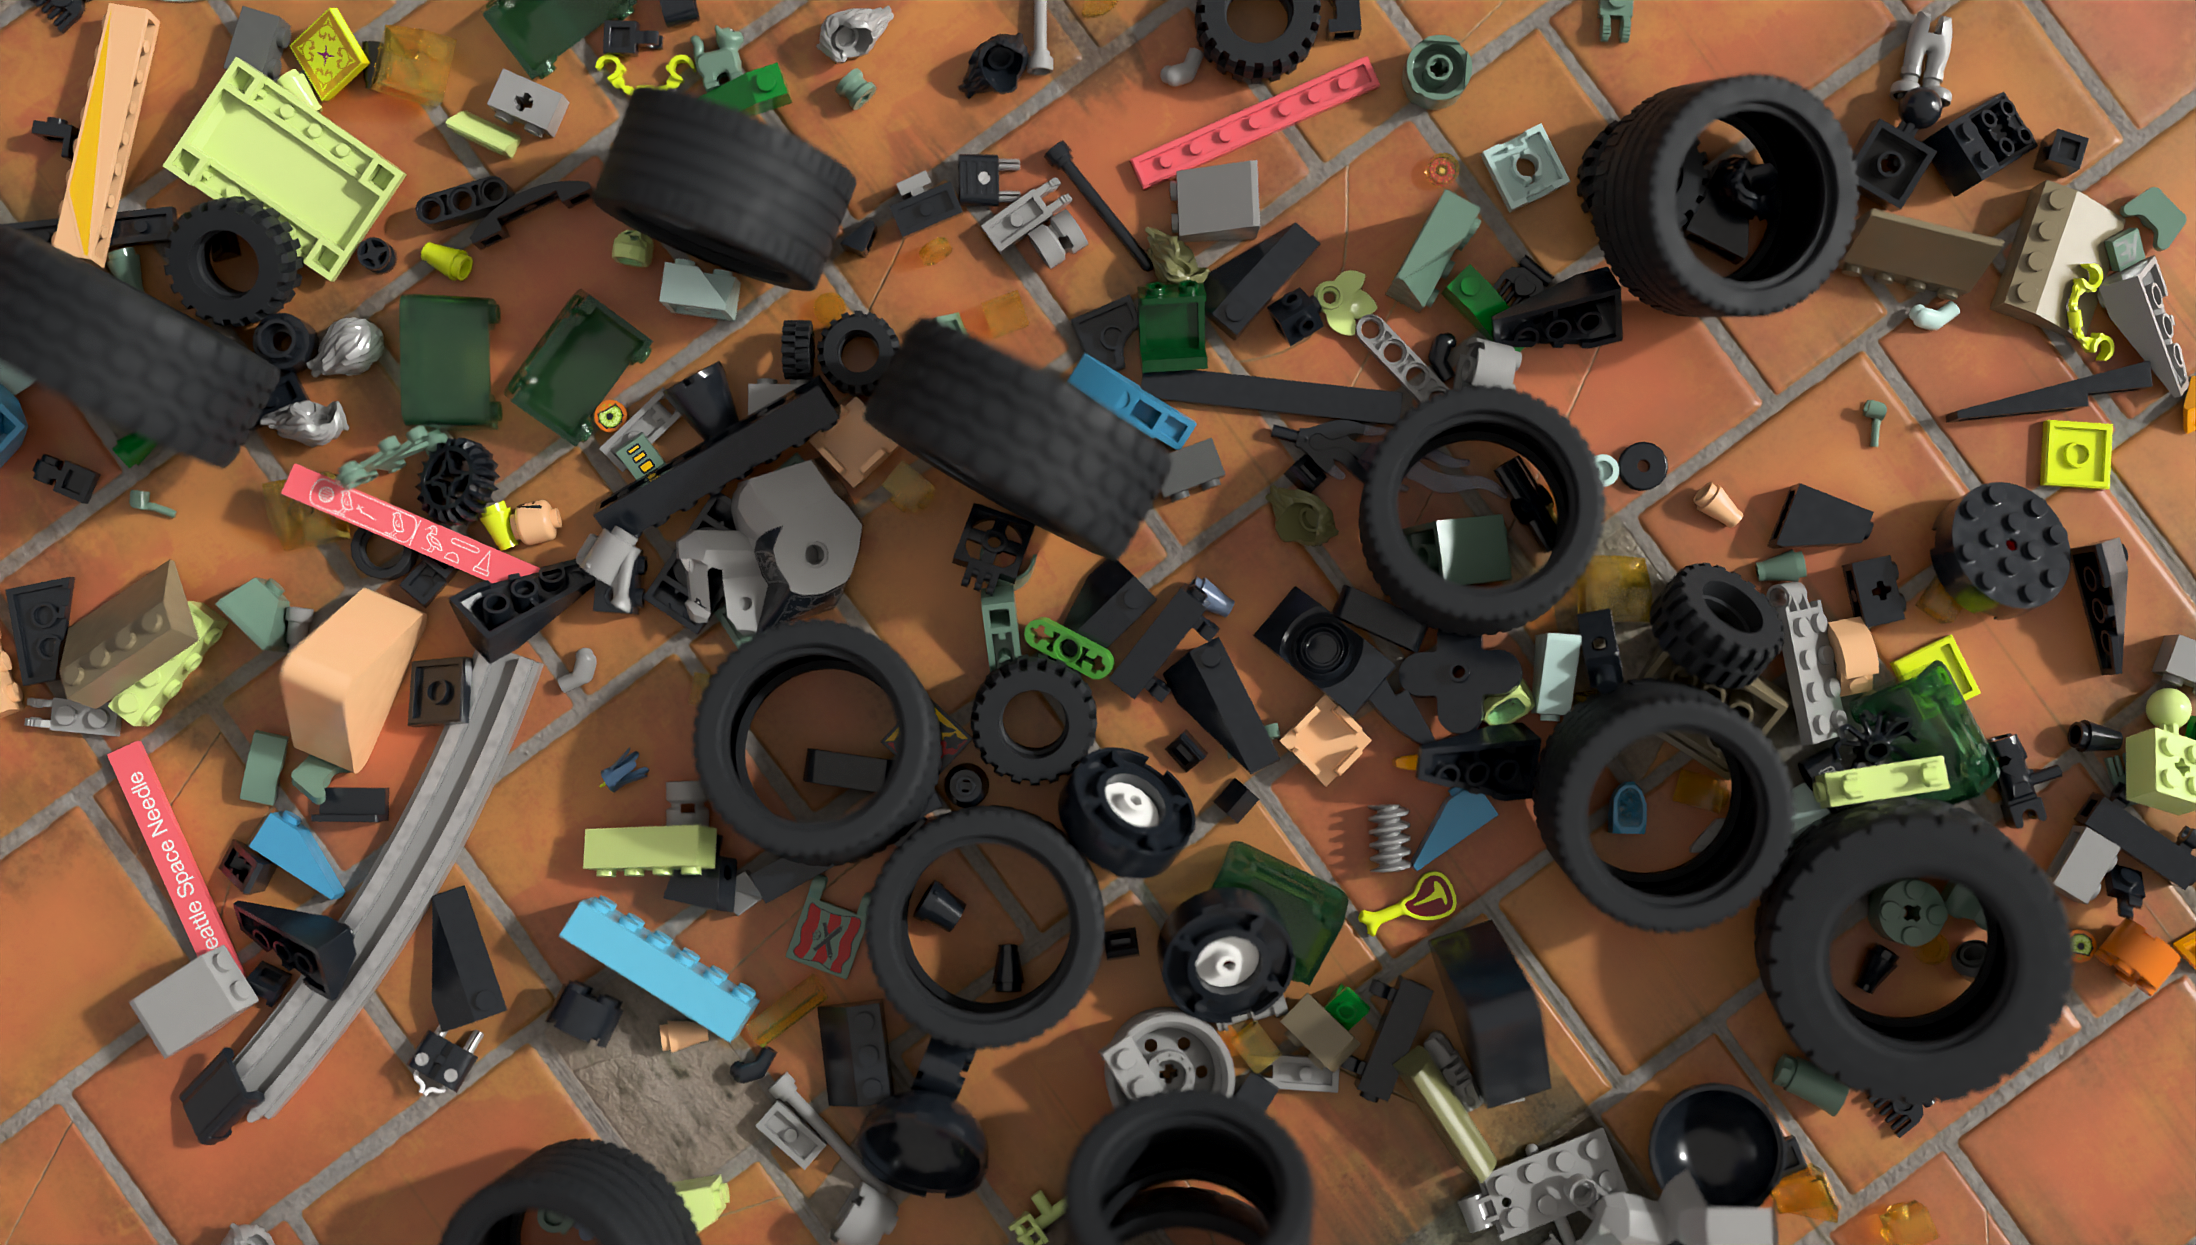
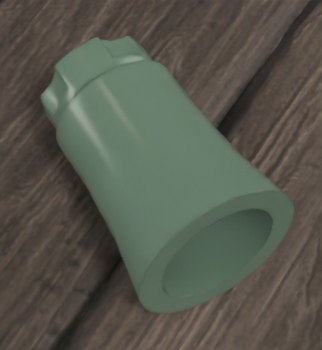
[1772,1053,1850,1117]

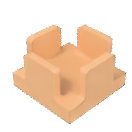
[809,396,900,489]
[1279,694,1372,787]

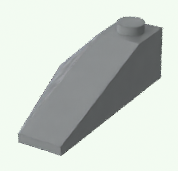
[2098,255,2189,398]

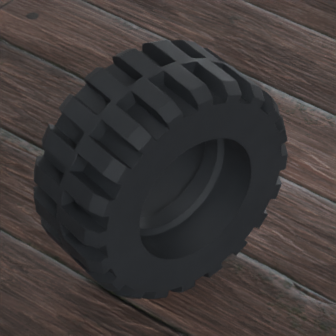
[1195,0,1321,84]
[1576,115,1710,228]
[163,196,304,327]
[1650,563,1784,689]
[970,654,1097,786]

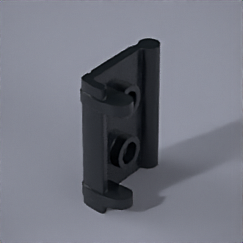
[179,1047,265,1145]

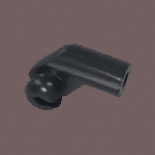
[1428,333,1456,382]
[730,1045,778,1084]

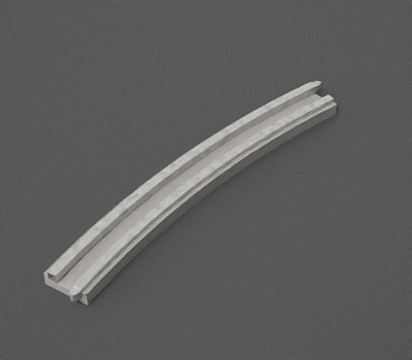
[233,649,544,1123]

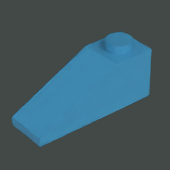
[1410,786,1499,871]
[249,810,346,900]

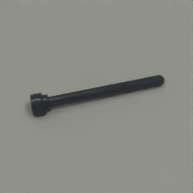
[1044,140,1154,272]

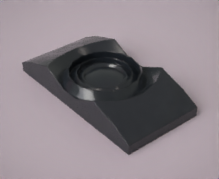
[643,492,736,634]
[1253,586,1396,717]

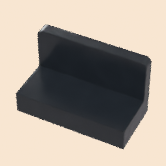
[889,181,963,239]
[311,787,389,822]

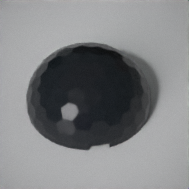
[1648,1082,1786,1208]
[856,1090,989,1199]

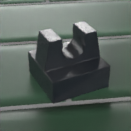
[246,961,292,1007]

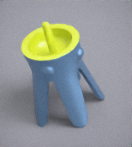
[599,747,649,793]

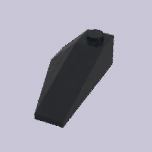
[1491,266,1623,348]
[2070,537,2128,675]
[449,559,596,664]
[1048,559,1157,674]
[1163,637,1280,774]
[1415,723,1542,801]
[233,900,357,1001]

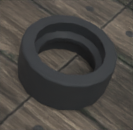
[351,527,419,580]

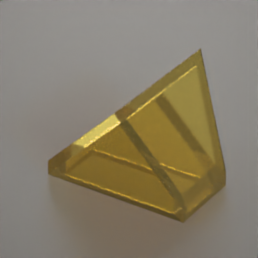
[1770,1163,1839,1223]

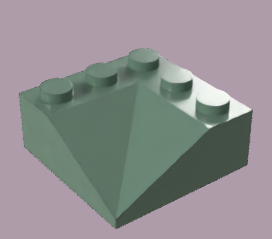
[1385,189,1481,313]

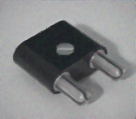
[958,154,1021,206]

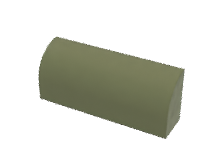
[1393,1045,1497,1183]

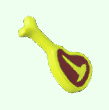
[1358,870,1457,937]

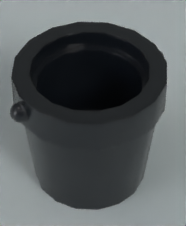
[913,880,966,932]

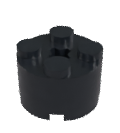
[545,980,624,1048]
[911,1037,977,1100]

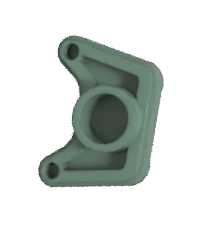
[2119,187,2187,252]
[291,755,350,804]

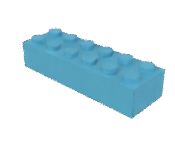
[559,895,761,1043]

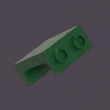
[1137,280,1208,373]

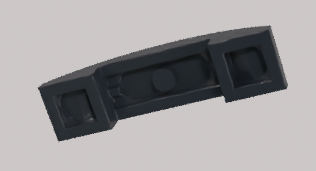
[470,181,595,250]

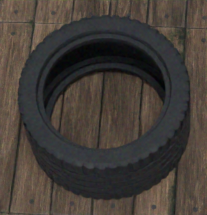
[1592,74,1859,317]
[592,85,856,292]
[1358,385,1606,636]
[692,619,943,866]
[1532,678,1795,934]
[865,805,1105,1050]
[1064,1088,1315,1245]
[438,1138,702,1245]

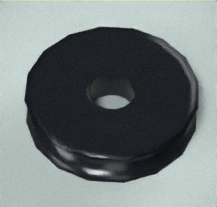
[1618,442,1668,491]

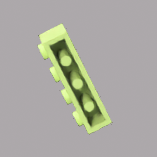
[107,601,229,726]
[583,825,717,877]

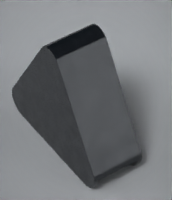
[1428,919,1551,1110]

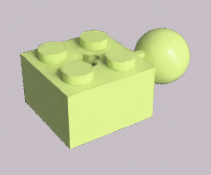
[2126,688,2196,816]

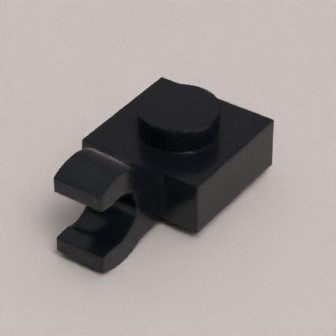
[603,20,663,57]
[2104,865,2145,920]

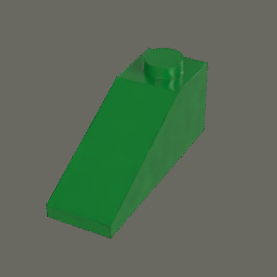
[700,62,793,116]
[1441,264,1525,352]

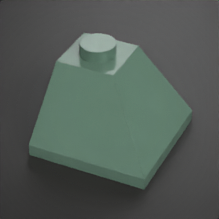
[216,577,290,652]

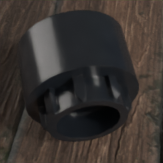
[253,313,320,373]

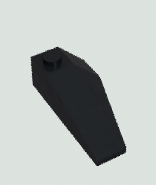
[1203,223,1321,341]
[432,885,507,1033]

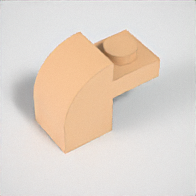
[1828,616,1879,697]

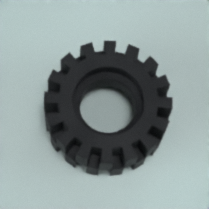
[781,320,815,380]

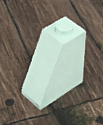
[1531,633,1581,722]

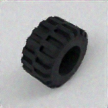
[817,311,900,398]

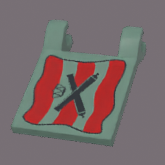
[785,874,871,980]

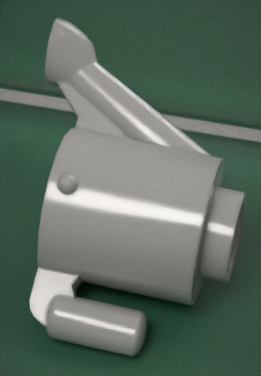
[576,525,641,613]

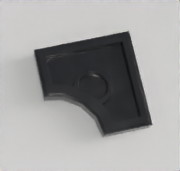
[1070,294,1139,372]

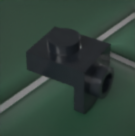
[32,117,80,162]

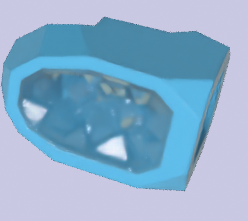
[1608,781,1647,834]

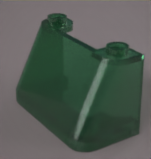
[480,0,637,80]
[504,289,653,447]
[399,294,503,431]
[1848,660,2000,806]
[1208,841,1349,986]

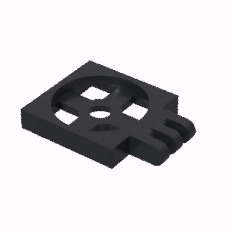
[952,503,1035,596]

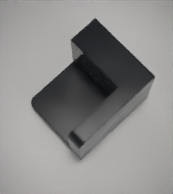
[2033,129,2089,178]

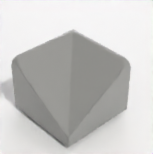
[734,869,763,916]

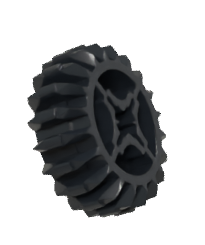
[415,437,500,526]

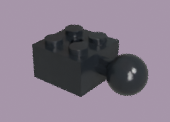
[1852,87,1943,212]

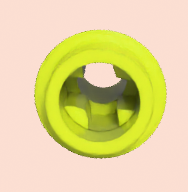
[421,242,473,281]
[480,501,519,551]

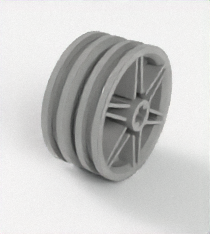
[1104,1007,1235,1108]

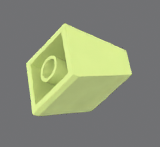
[671,1174,730,1233]

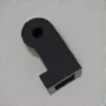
[1326,0,1362,41]

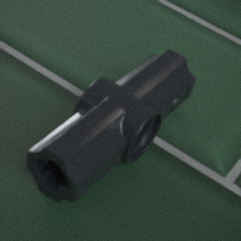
[1493,455,1558,554]

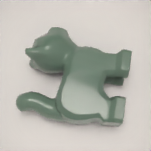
[690,25,744,93]

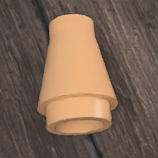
[1693,482,1743,528]
[660,1020,709,1053]

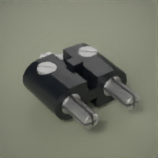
[407,1025,484,1096]

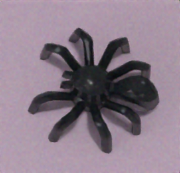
[1831,707,1921,770]

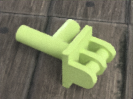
[1008,1190,1064,1245]

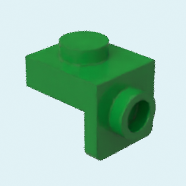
[1324,983,1370,1031]

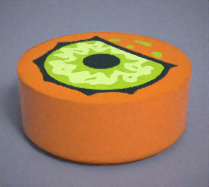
[594,400,629,434]
[2070,929,2097,963]

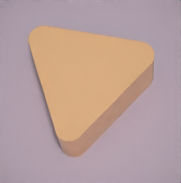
[280,588,427,774]

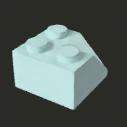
[659,259,741,321]

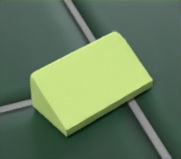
[446,111,521,159]

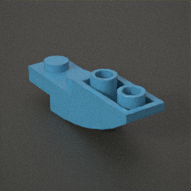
[1067,352,1197,450]

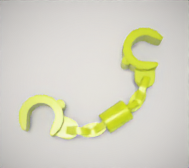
[596,54,696,96]
[2067,263,2114,361]

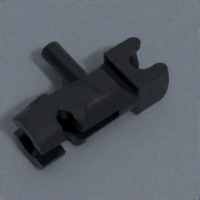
[1983,733,2062,829]

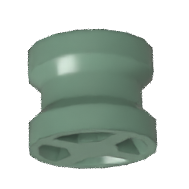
[835,68,877,110]

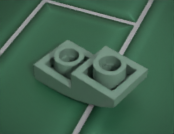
[240,730,289,806]

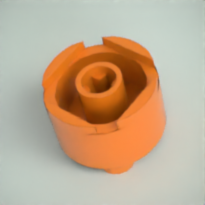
[2094,918,2181,996]

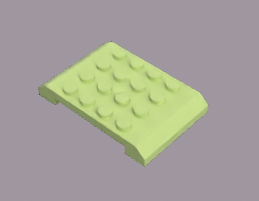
[163,57,407,282]

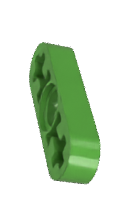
[1024,617,1115,679]

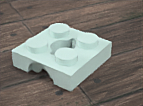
[1480,123,1570,213]

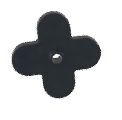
[1399,628,1523,735]

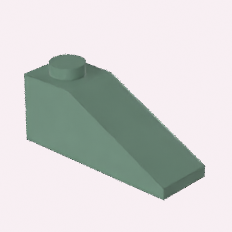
[981,585,1022,672]

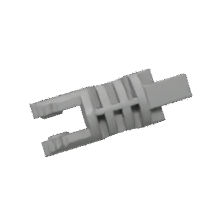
[1423,1030,1483,1112]

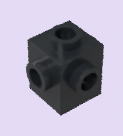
[1267,287,1324,346]

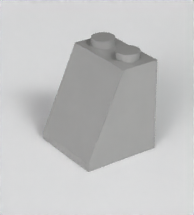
[1170,160,1260,242]
[129,945,259,1059]

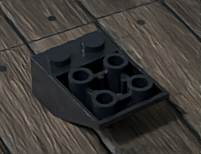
[1922,92,2038,197]

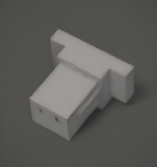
[1540,1231,1562,1245]

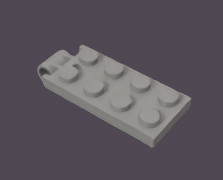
[1766,581,1848,746]
[1458,1127,1628,1241]

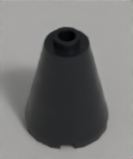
[663,361,739,441]

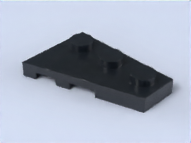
[5,577,75,686]

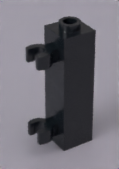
[1109,583,1220,703]
[2074,781,2196,890]
[1340,975,1434,1103]

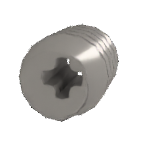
[1367,804,1412,872]

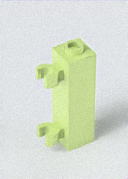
[1813,755,1950,809]

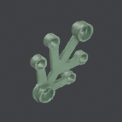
[335,425,448,490]

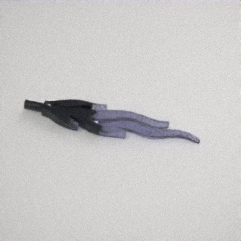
[1270,420,1508,499]

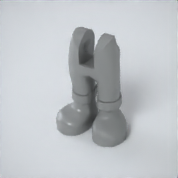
[1889,11,1952,108]

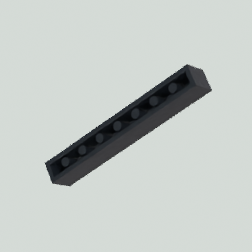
[593,375,841,538]

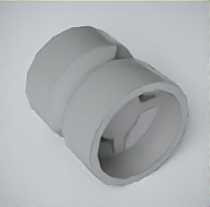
[1027,209,1088,270]
[666,781,709,827]

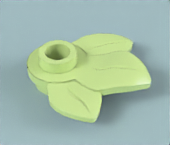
[1314,270,1377,336]

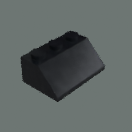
[817,998,894,1107]

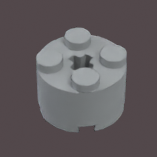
[1453,337,1522,390]
[827,1181,899,1245]

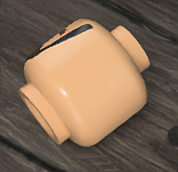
[510,500,562,545]

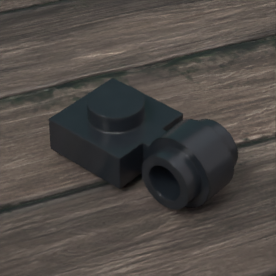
[32,454,101,504]

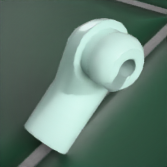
[1909,301,1960,331]

